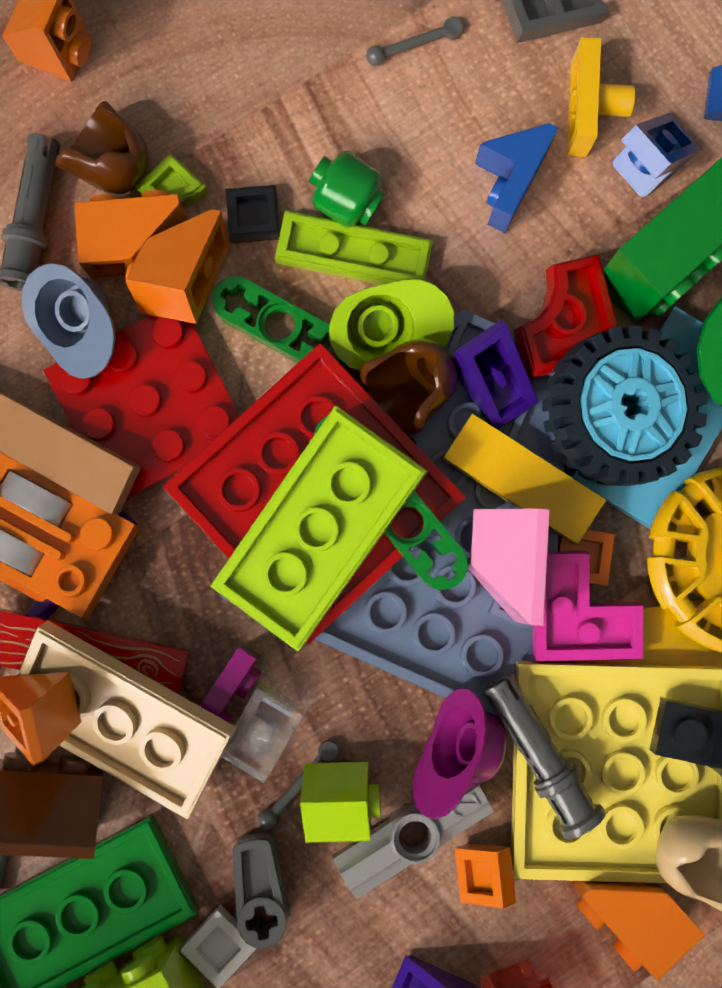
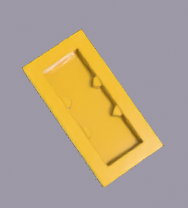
[567,37,635,158]

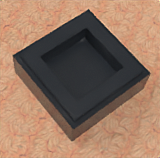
[226,185,280,243]

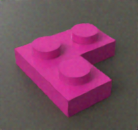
[532,550,643,661]

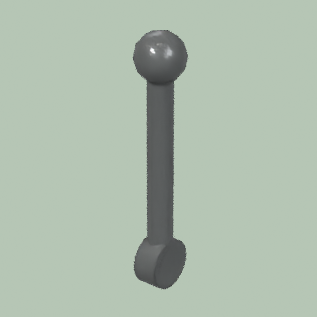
[366,17,463,66]
[258,740,339,830]

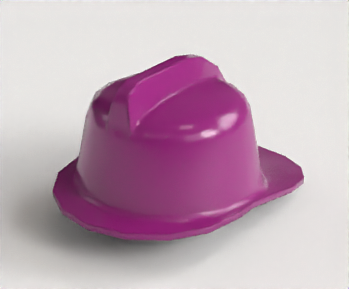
[412,689,506,819]

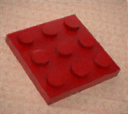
[43,315,240,502]

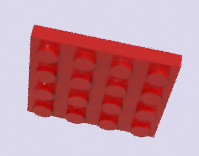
[162,343,466,645]

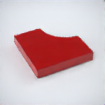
[513,254,619,380]

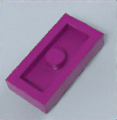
[200,645,262,723]

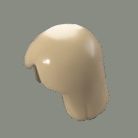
[655,815,722,911]

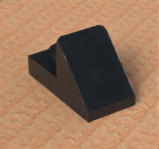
[649,697,722,776]

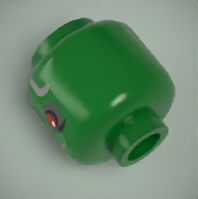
[308,150,387,228]

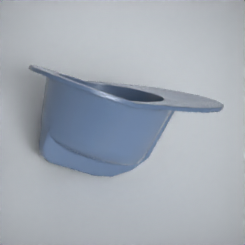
[21,263,116,379]

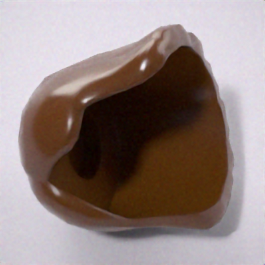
[55,101,149,195]
[360,338,459,435]

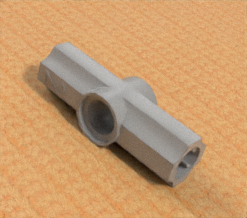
[332,784,494,899]

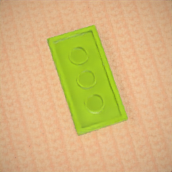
[210,406,428,651]

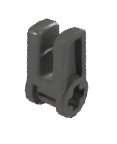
[232,831,290,949]

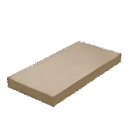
[18,620,236,819]

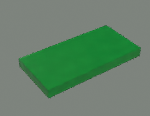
[0,814,200,988]

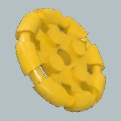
[647,466,722,652]

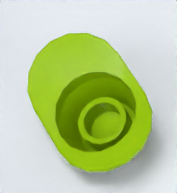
[329,279,454,371]

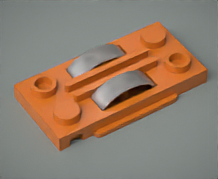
[0,452,140,620]

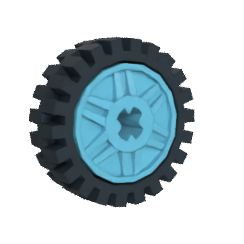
[542,326,708,486]

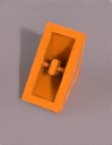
[0,672,81,765]

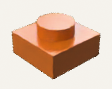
[558,530,615,586]
[455,843,516,909]

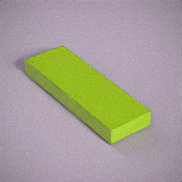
[275,210,433,285]

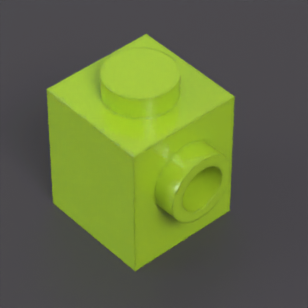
[300,762,381,843]

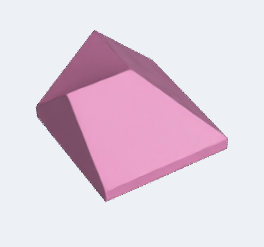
[468,509,549,626]

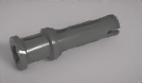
[0,134,61,291]
[482,673,607,839]

